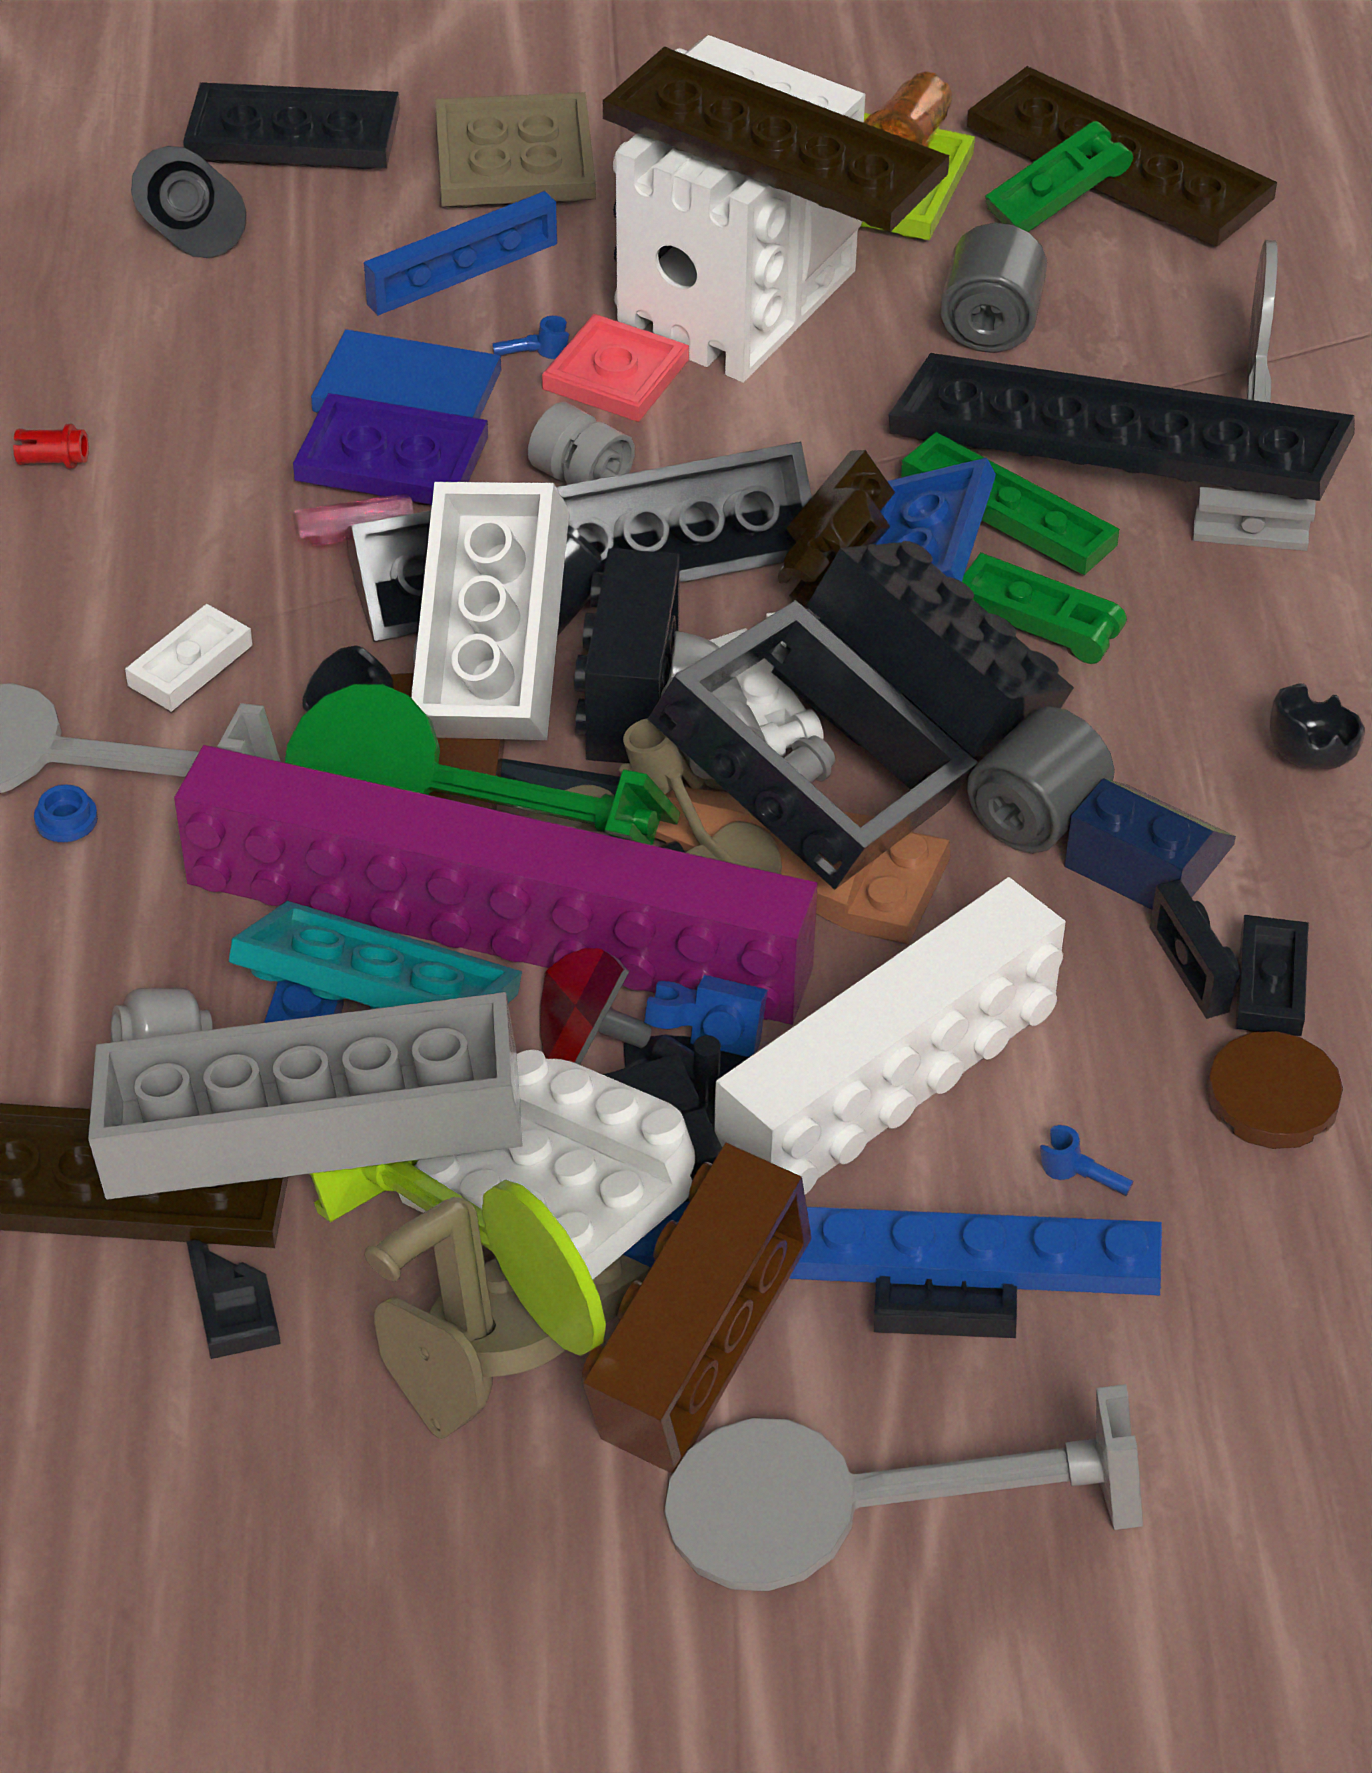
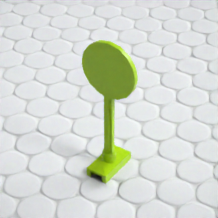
[310,1160,606,1356]

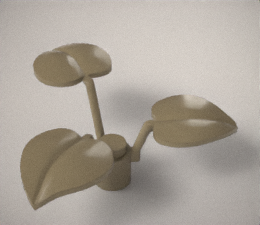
[524,719,782,874]

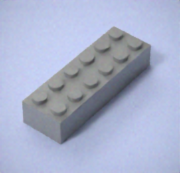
[88,992,523,1200]

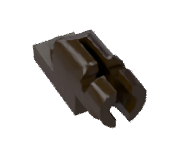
[778,450,895,608]

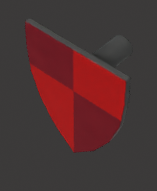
[540,948,652,1065]

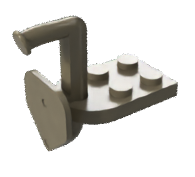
[364,1197,651,1439]

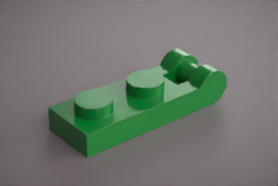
[985,121,1133,232]
[962,553,1127,664]

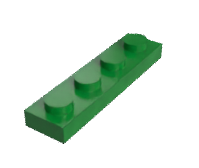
[901,432,1120,575]

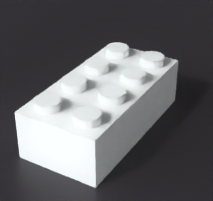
[411,482,569,740]

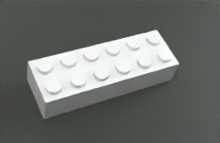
[715,877,1066,1195]

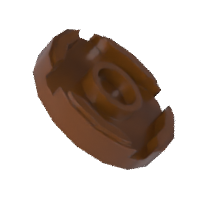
[1207,1031,1343,1149]

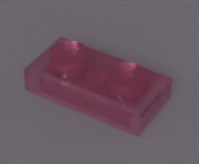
[292,493,414,546]

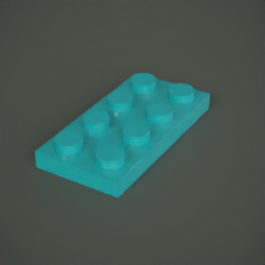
[229,901,522,1009]

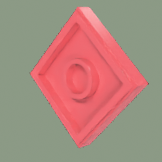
[542,314,689,422]

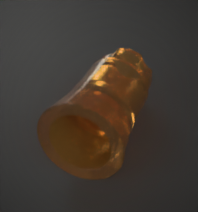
[864,71,952,148]

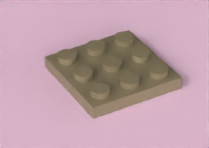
[435,92,596,207]

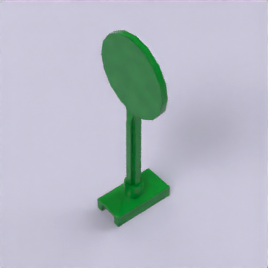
[285,684,681,845]

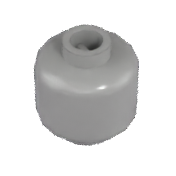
[111,987,213,1043]

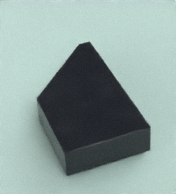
[187,1239,281,1359]

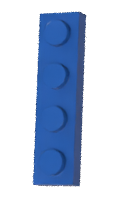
[364,191,557,316]

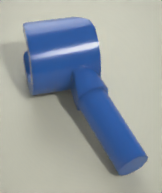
[492,315,569,359]
[1040,1125,1134,1196]

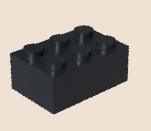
[574,548,680,764]

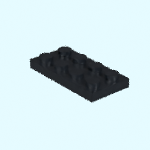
[183,82,400,169]

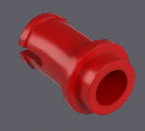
[13,424,89,469]

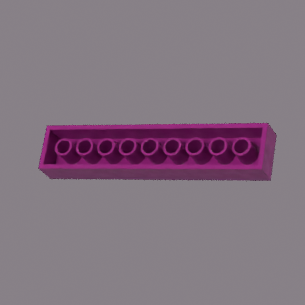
[174,745,818,1025]

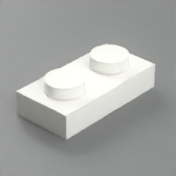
[125,604,253,712]

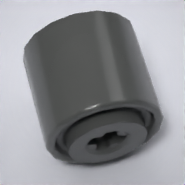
[940,223,1047,353]
[967,706,1115,854]

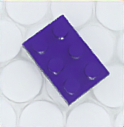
[293,393,488,505]

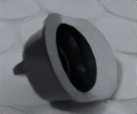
[131,146,247,258]

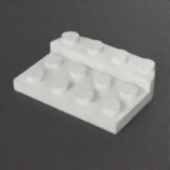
[398,1050,695,1280]

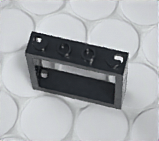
[648,600,978,890]

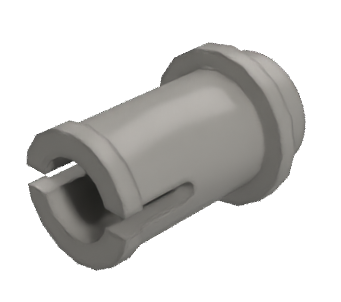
[784,735,836,783]

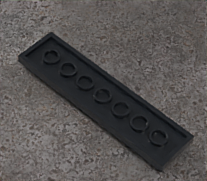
[888,353,1355,501]

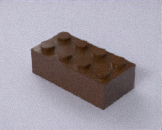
[582,1142,812,1474]

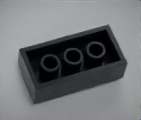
[806,541,1074,757]

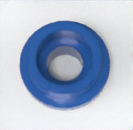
[34,785,98,842]

